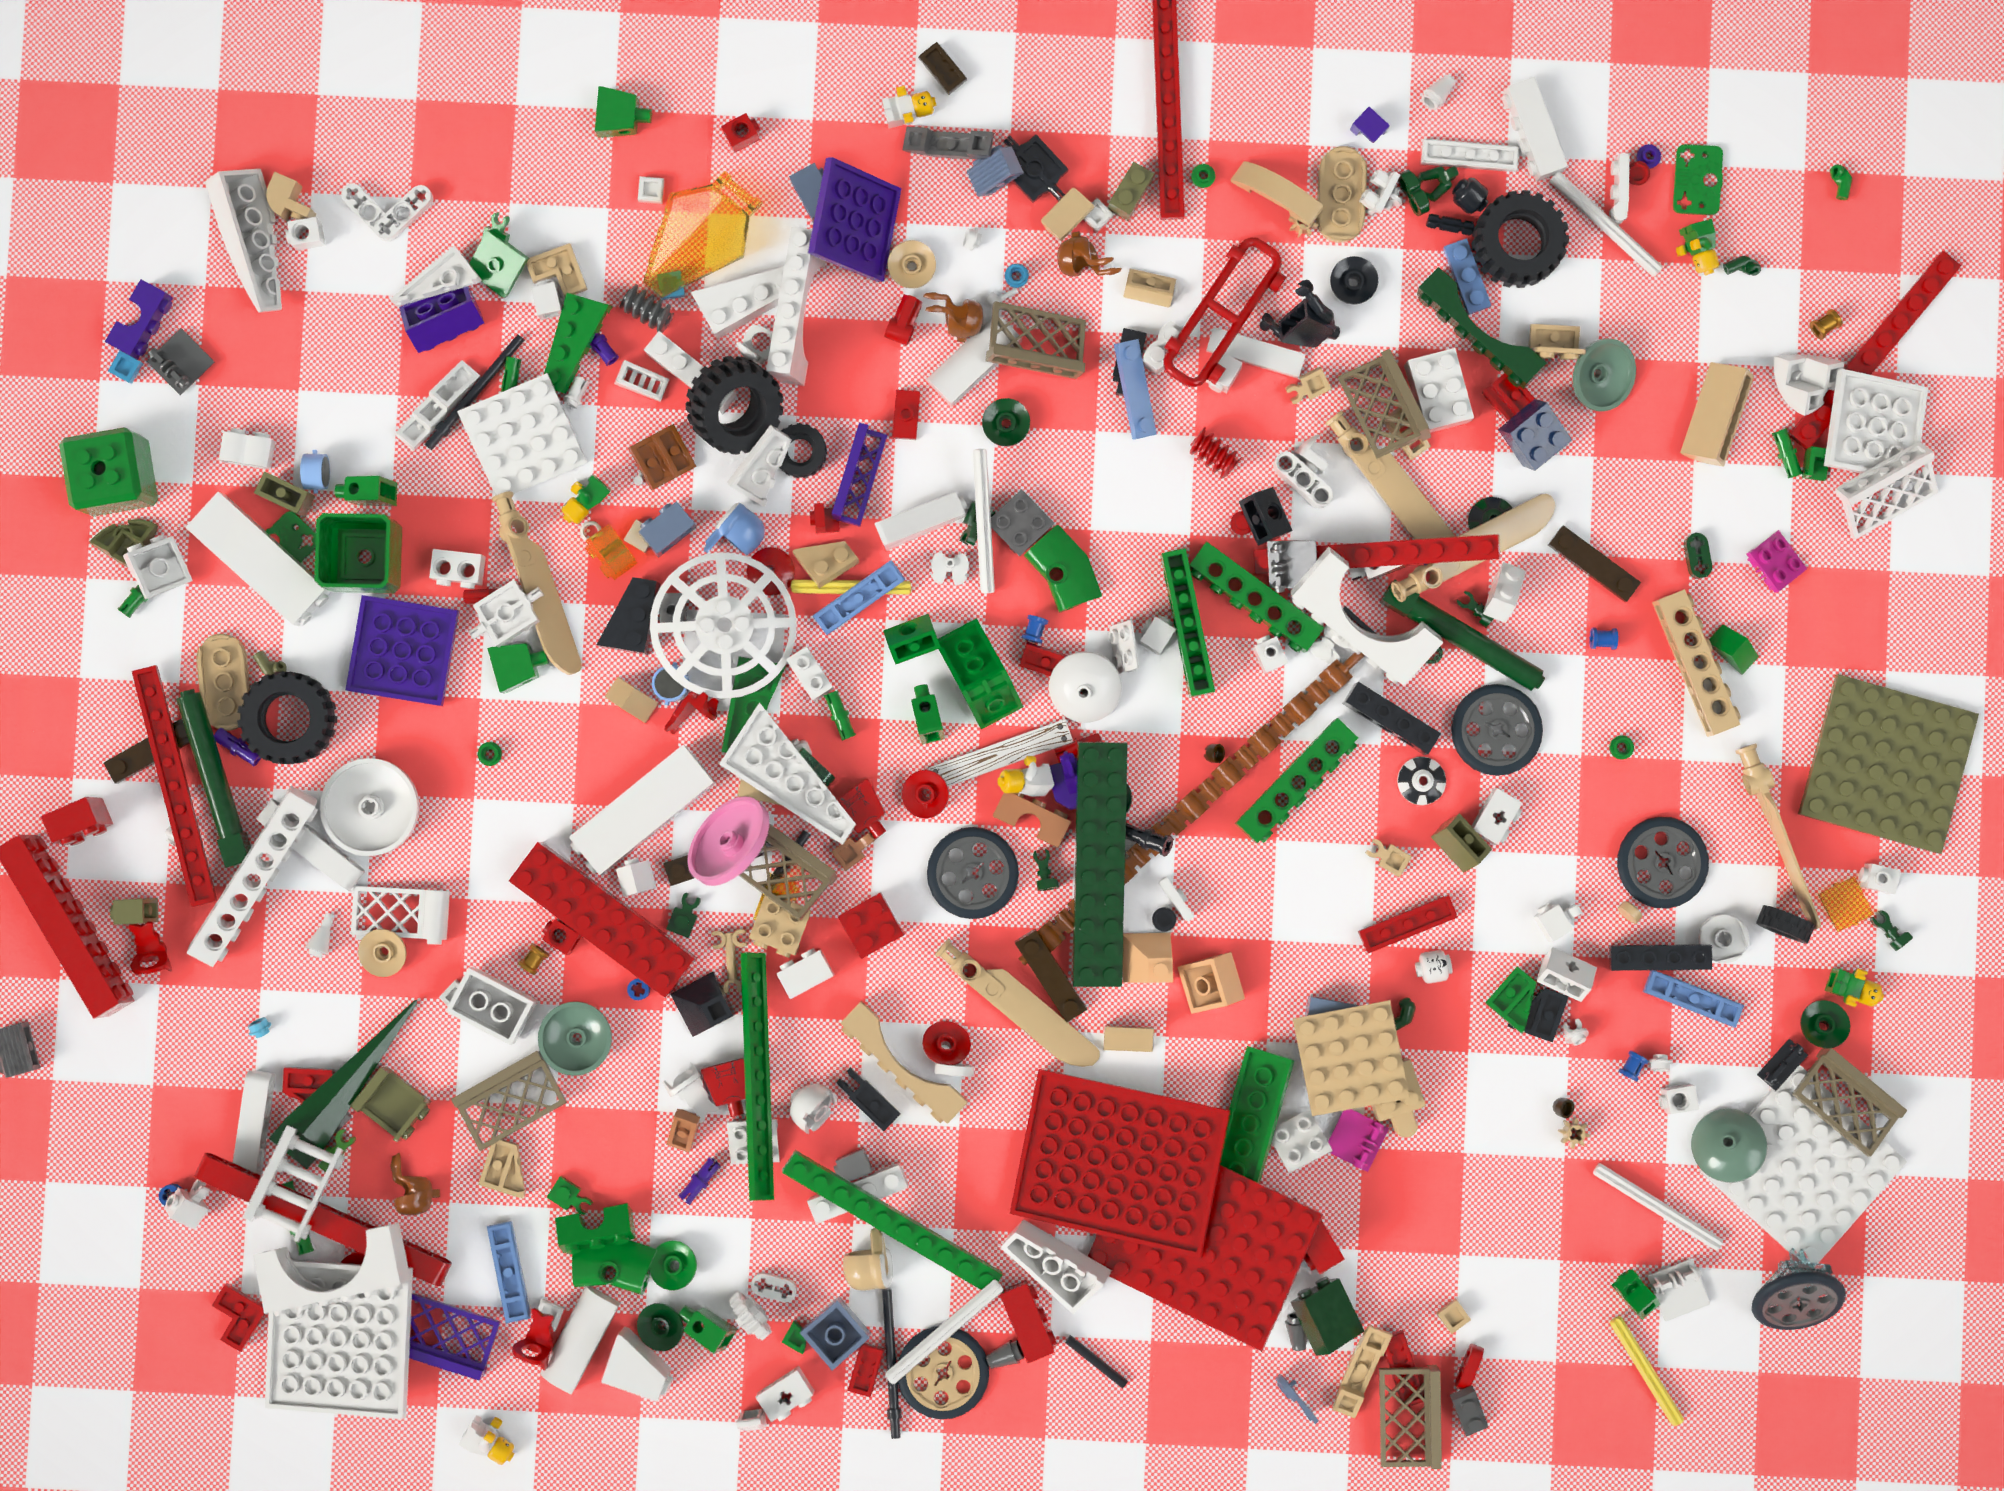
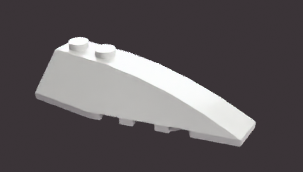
[205,169,282,313]

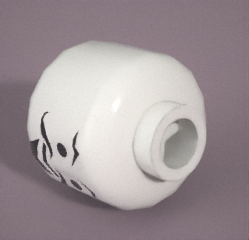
[1415,950,1452,984]

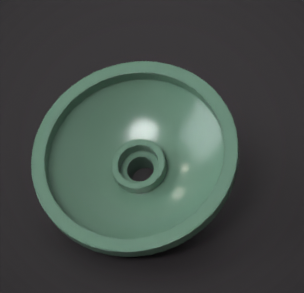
[1573,338,1636,412]
[538,1002,612,1076]
[1691,1109,1767,1183]

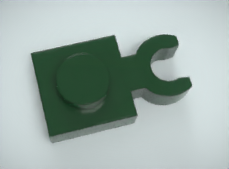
[666,892,701,938]

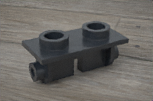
[1757,1039,1808,1091]

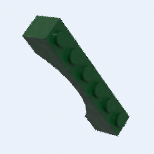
[1417,267,1547,390]

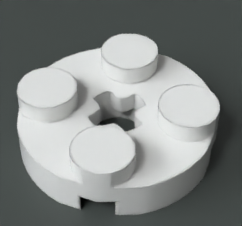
[1698,914,1749,963]

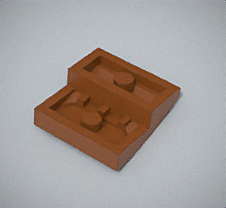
[628,424,697,491]

